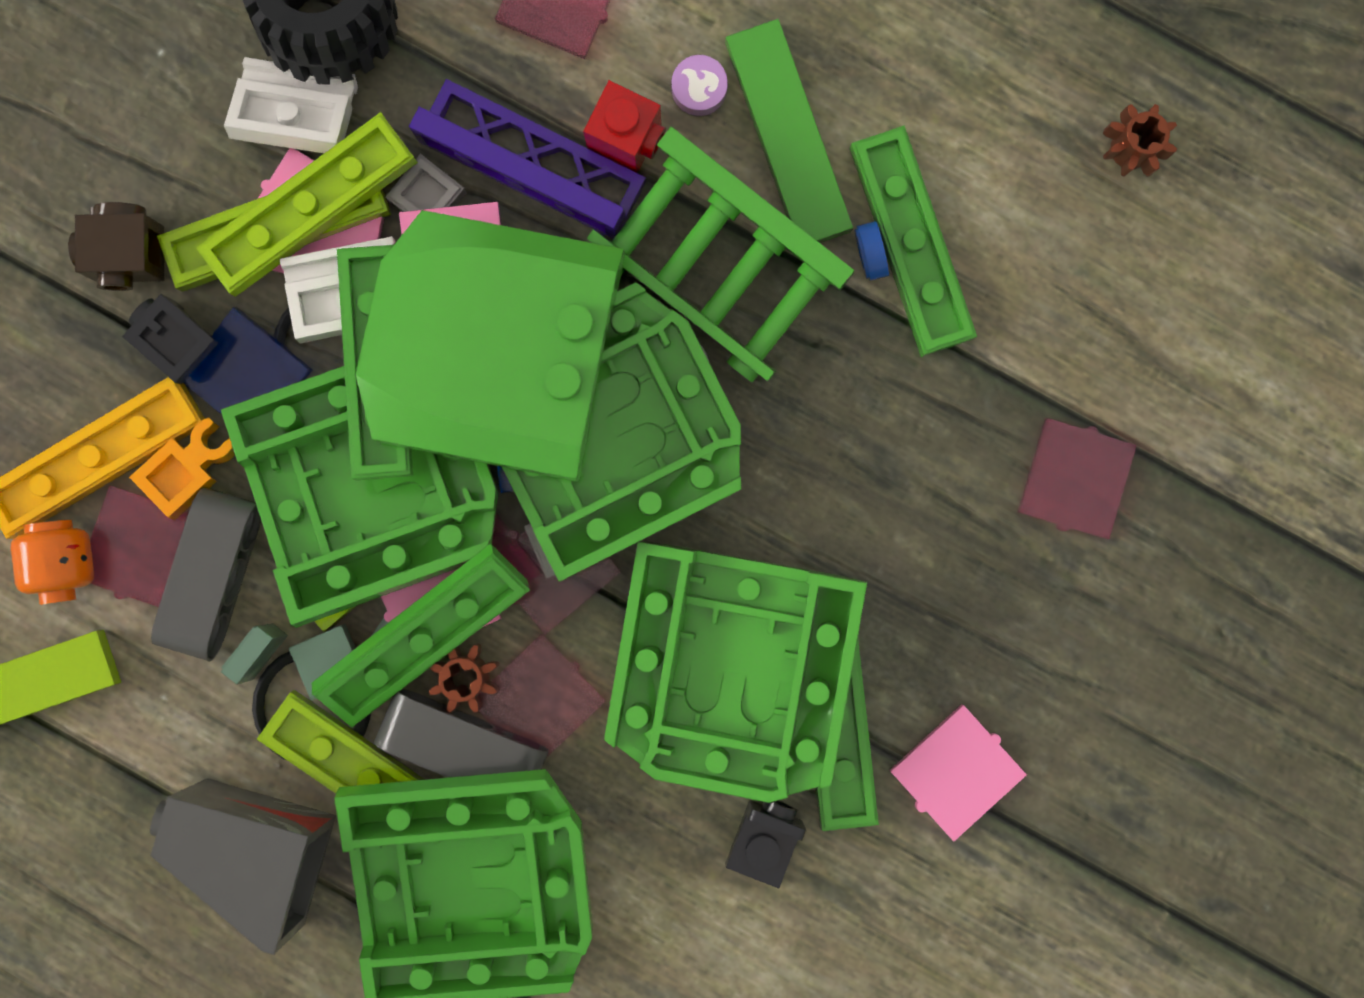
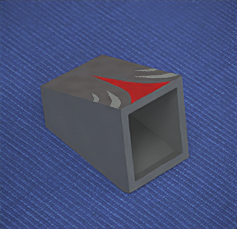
[150,779,336,955]

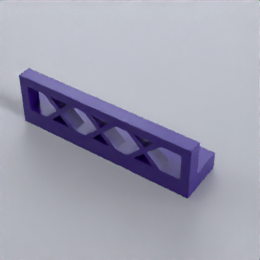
[409,79,646,239]

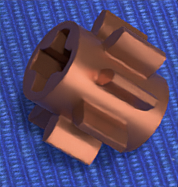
[1103,104,1177,177]
[429,643,500,713]

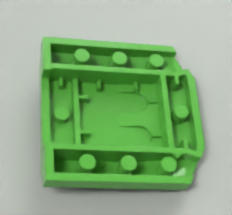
[356,210,625,481]
[502,282,741,582]
[220,366,498,628]
[604,541,868,803]
[334,769,593,998]

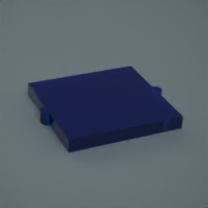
[183,307,313,415]

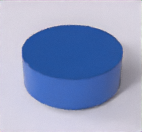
[854,221,889,281]

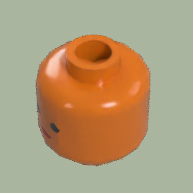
[10,520,94,605]

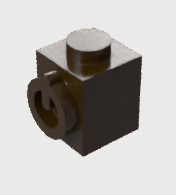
[68,202,164,291]

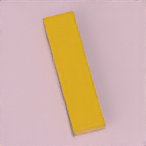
[0,377,205,539]

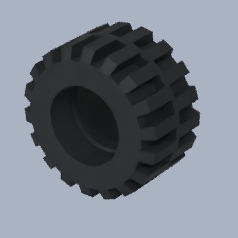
[243,0,398,85]

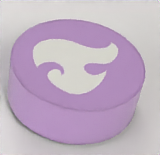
[672,55,728,116]

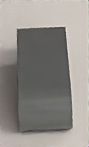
[151,487,261,662]
[374,689,549,778]

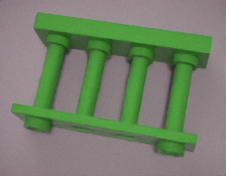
[587,127,854,382]

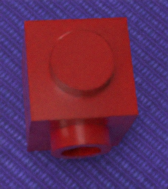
[583,80,666,173]

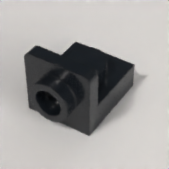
[122,294,219,384]
[725,800,806,889]

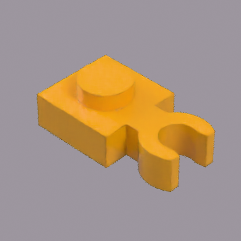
[129,418,235,520]

